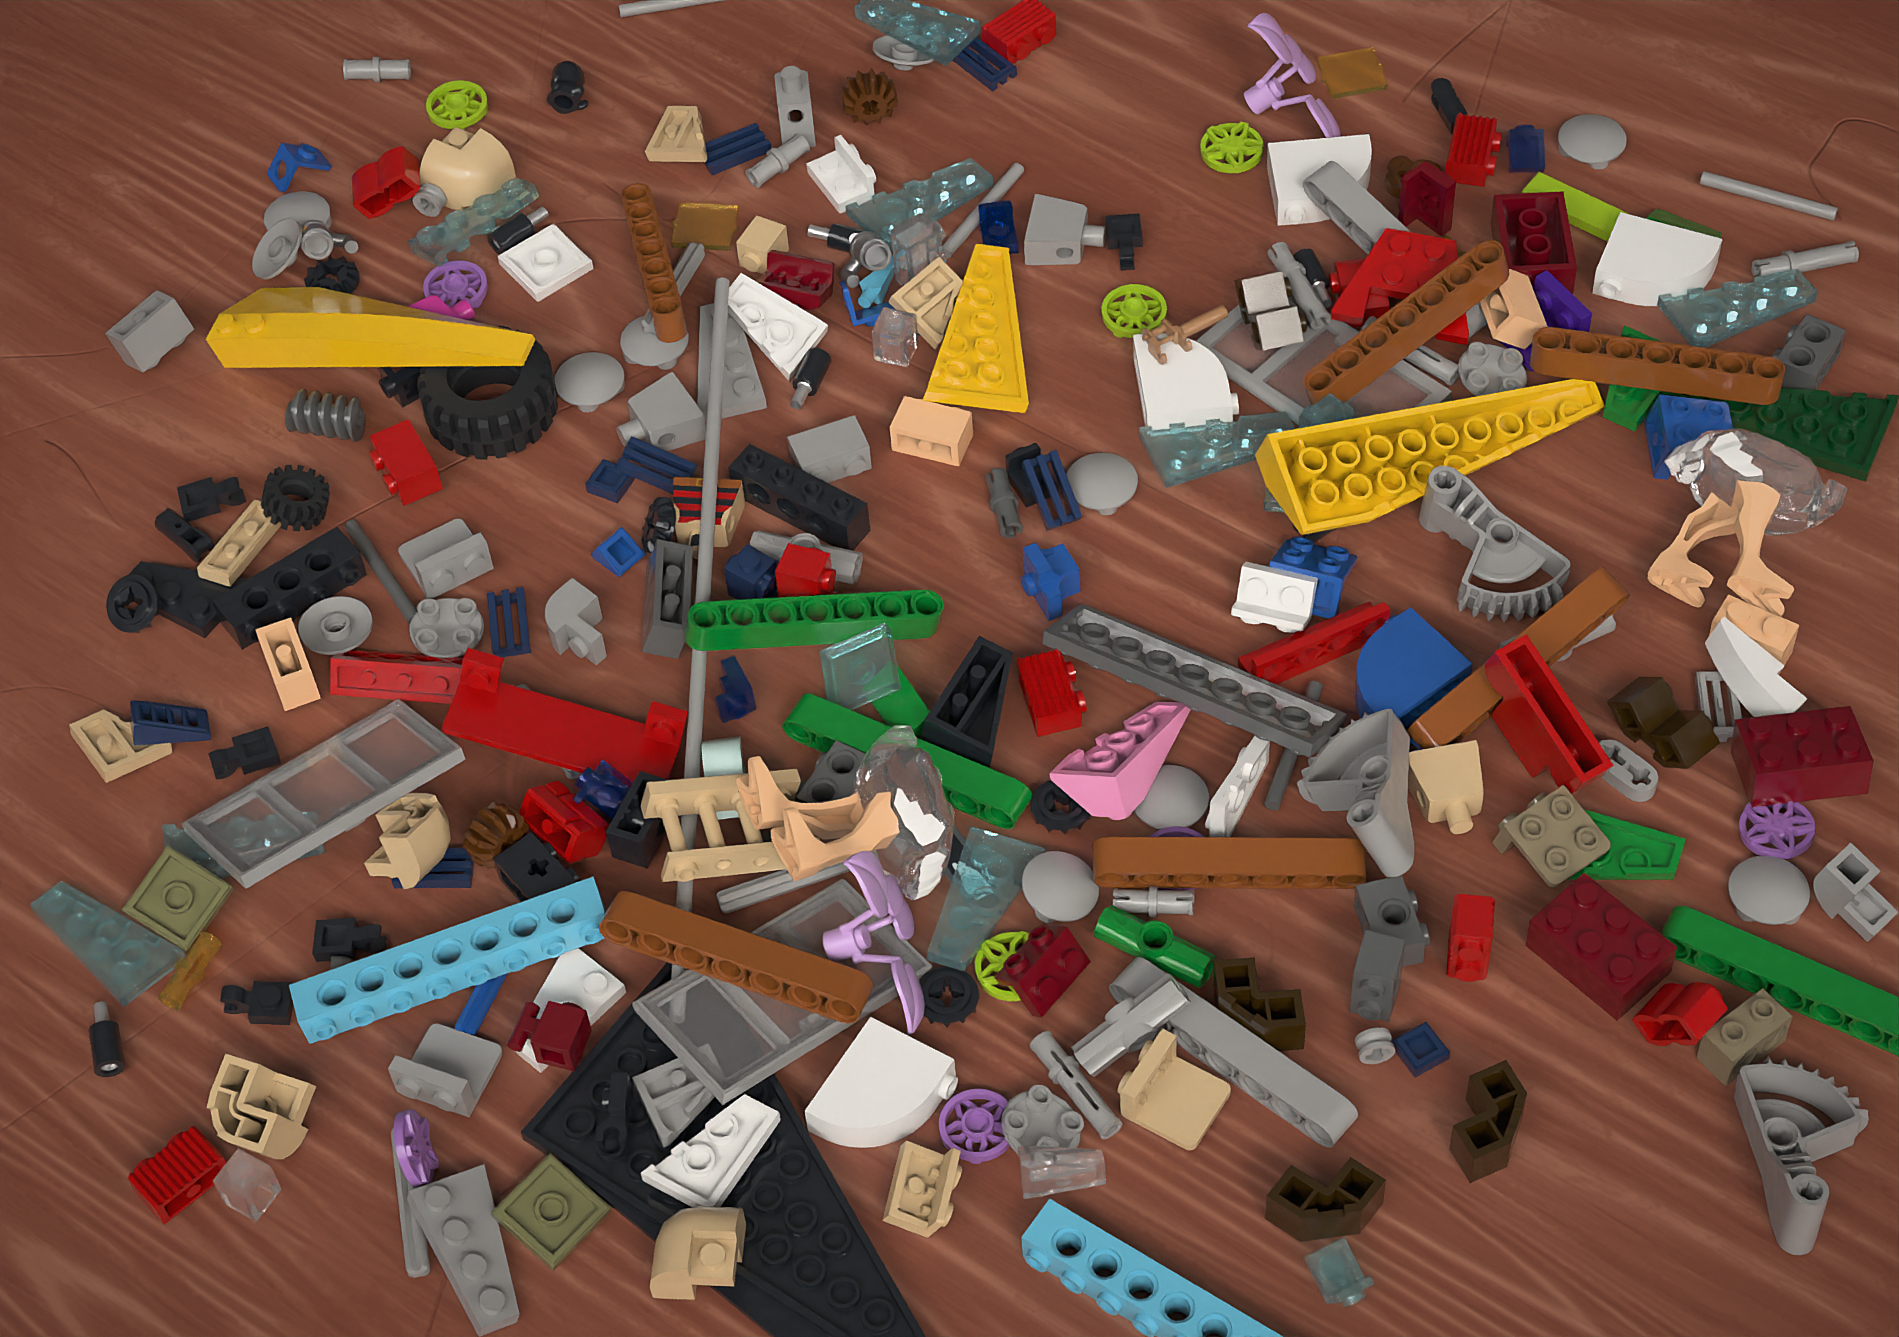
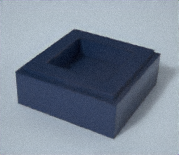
[585,459,635,503]
[1392,1022,1450,1078]

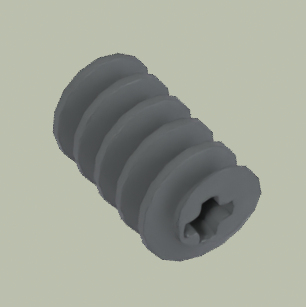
[285,388,366,442]

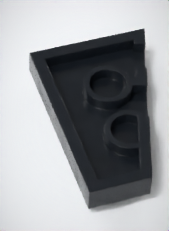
[128,561,247,638]

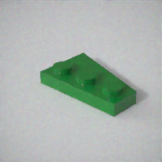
[1603,325,1663,432]
[1567,809,1686,880]

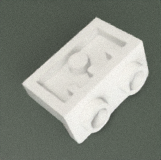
[806,135,876,214]
[1231,562,1318,633]

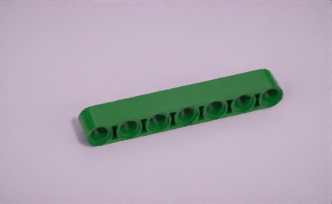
[685,590,944,651]
[782,693,1033,829]
[1660,906,1899,1057]

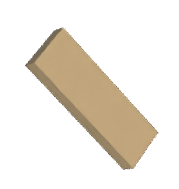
[197,499,282,587]

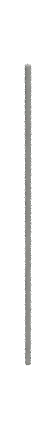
[669,277,730,1025]

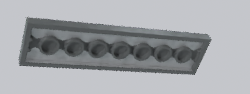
[1042,603,1347,757]

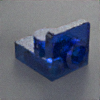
[1506,125,1545,173]
[978,200,1019,254]
[715,655,757,723]
[573,760,633,819]

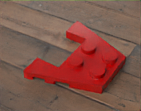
[1331,228,1469,345]

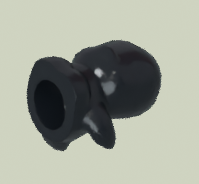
[546,61,588,114]

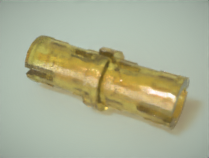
[157,932,222,1010]

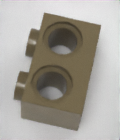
[1697,988,1793,1086]

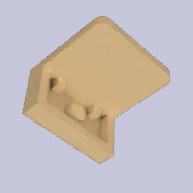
[1117,1029,1231,1150]

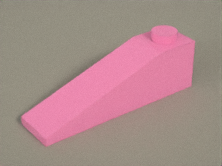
[1049,701,1191,820]

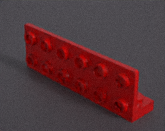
[442,647,689,787]

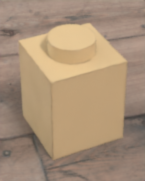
[736,215,789,274]

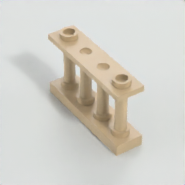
[640,769,820,882]

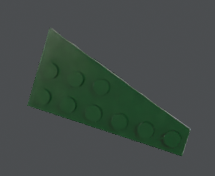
[1661,388,1899,482]

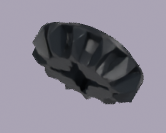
[304,255,360,294]
[641,497,676,554]
[106,574,162,633]
[1031,780,1091,834]
[919,967,979,1027]

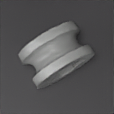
[412,183,447,217]
[1355,1027,1395,1064]

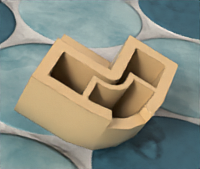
[419,127,516,212]
[364,793,451,889]
[207,1054,316,1159]
[650,1206,746,1300]

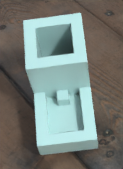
[701,736,745,820]

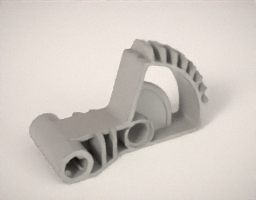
[1419,466,1570,623]
[1296,709,1415,877]
[1733,1056,1869,1255]

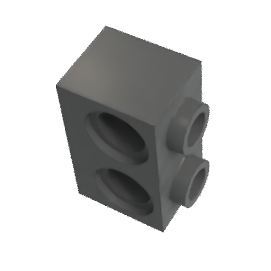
[1773,314,1846,390]
[795,741,878,804]
[1350,930,1406,1022]

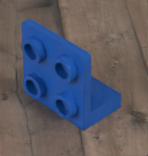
[1644,394,1734,480]
[1269,537,1358,619]

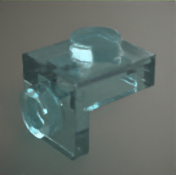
[1298,393,1356,429]
[1304,1237,1375,1307]

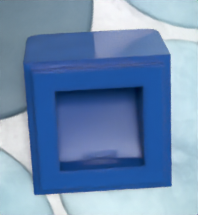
[591,527,646,577]

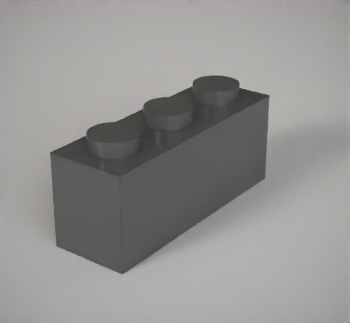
[642,539,693,659]

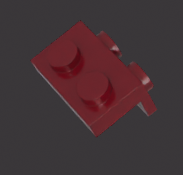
[1398,160,1456,237]
[756,250,835,310]
[995,923,1091,1018]

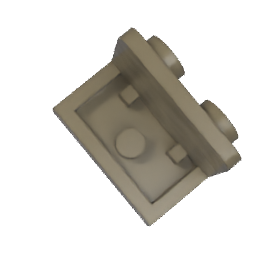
[1492,785,1611,887]

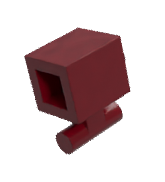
[507,1001,592,1072]

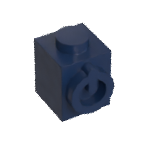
[724,544,778,600]

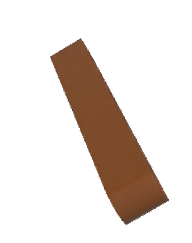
[621,183,688,343]
[1303,240,1510,413]
[1530,327,1785,405]
[1407,567,1630,750]
[1092,837,1367,889]
[599,891,873,1024]

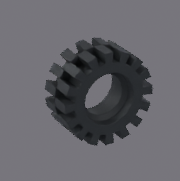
[261,465,330,532]

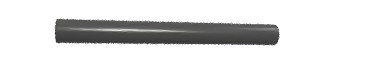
[344,519,417,625]
[1264,681,1323,810]

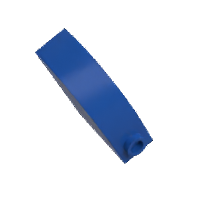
[1355,607,1472,730]

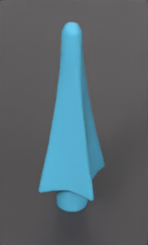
[858,243,908,308]

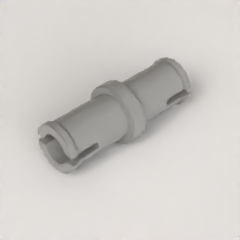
[343,57,411,82]
[745,133,810,188]
[1113,886,1194,918]

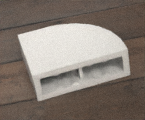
[1267,134,1372,226]
[1592,212,1722,306]
[1133,333,1239,438]
[805,1017,958,1148]

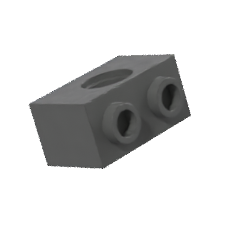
[1354,875,1430,967]

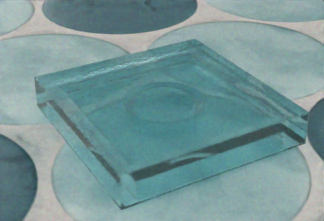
[820,623,901,710]

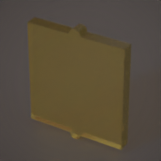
[1317,47,1388,99]
[671,202,739,251]

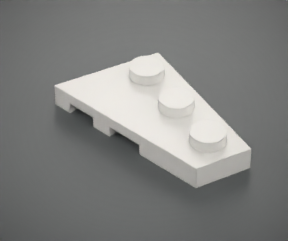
[728,273,828,381]
[1205,736,1270,837]
[514,948,626,1073]
[641,1094,781,1207]

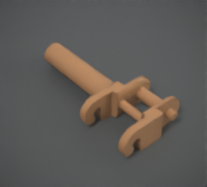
[1142,304,1228,365]

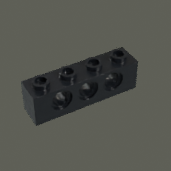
[728,444,871,551]
[212,527,367,650]

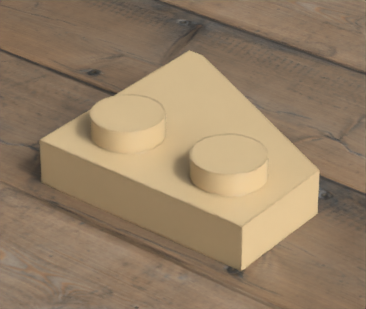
[645,106,707,162]
[888,257,963,349]
[69,709,172,783]

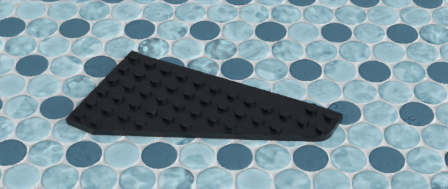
[521,962,926,1337]

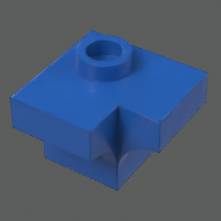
[1020,543,1080,621]

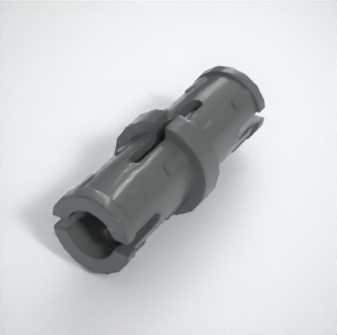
[985,468,1023,538]

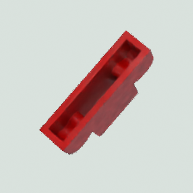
[1485,634,1614,794]

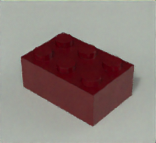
[1491,191,1577,294]
[1731,706,1874,808]
[1525,873,1677,1021]

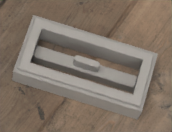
[1695,671,1742,742]

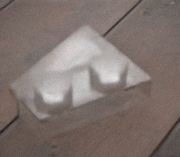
[1018,1145,1106,1199]

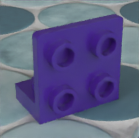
[1489,270,1592,372]

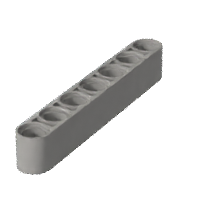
[1303,161,1488,338]
[1109,957,1358,1148]

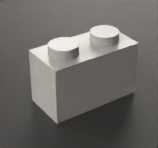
[105,290,194,373]
[787,415,872,483]

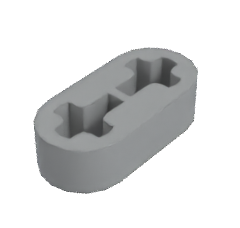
[1599,739,1659,802]

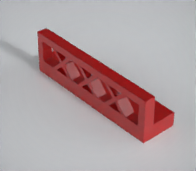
[1238,601,1391,685]
[330,649,463,704]

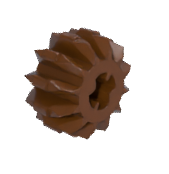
[841,68,898,126]
[462,802,529,869]

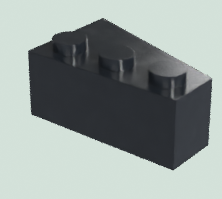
[921,636,1013,768]

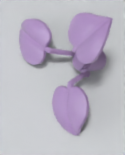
[1244,13,1341,138]
[823,851,925,1035]

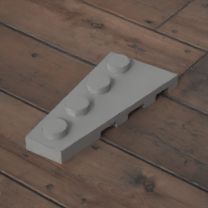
[697,303,767,423]
[407,1164,520,1337]

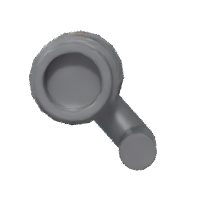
[300,220,358,260]
[839,231,892,288]

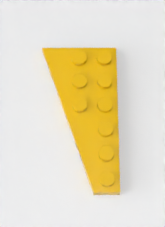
[923,244,1029,413]

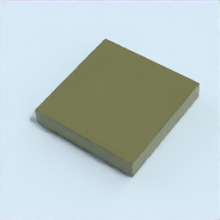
[122,845,234,954]
[492,1153,611,1271]

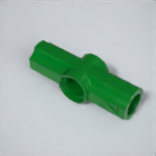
[1094,905,1217,988]

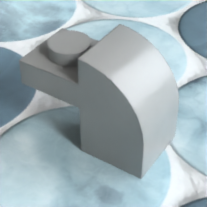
[545,578,607,665]
[1813,843,1899,942]

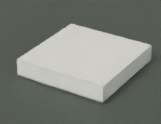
[498,224,593,302]

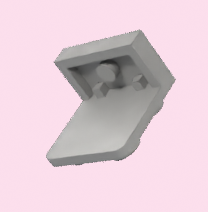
[398,519,494,599]
[388,1024,503,1117]

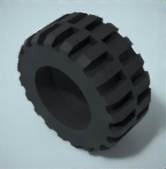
[417,325,558,460]

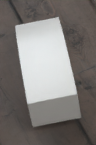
[1705,617,1807,717]

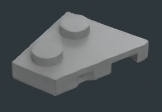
[632,1046,724,1147]

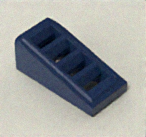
[130,701,211,746]

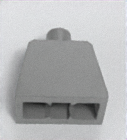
[774,66,816,147]
[1024,194,1106,265]
[616,372,706,451]

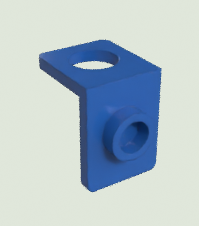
[267,142,332,192]
[839,281,898,326]

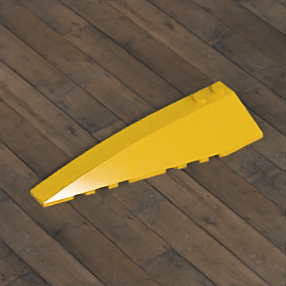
[206,287,535,368]
[1255,379,1605,535]

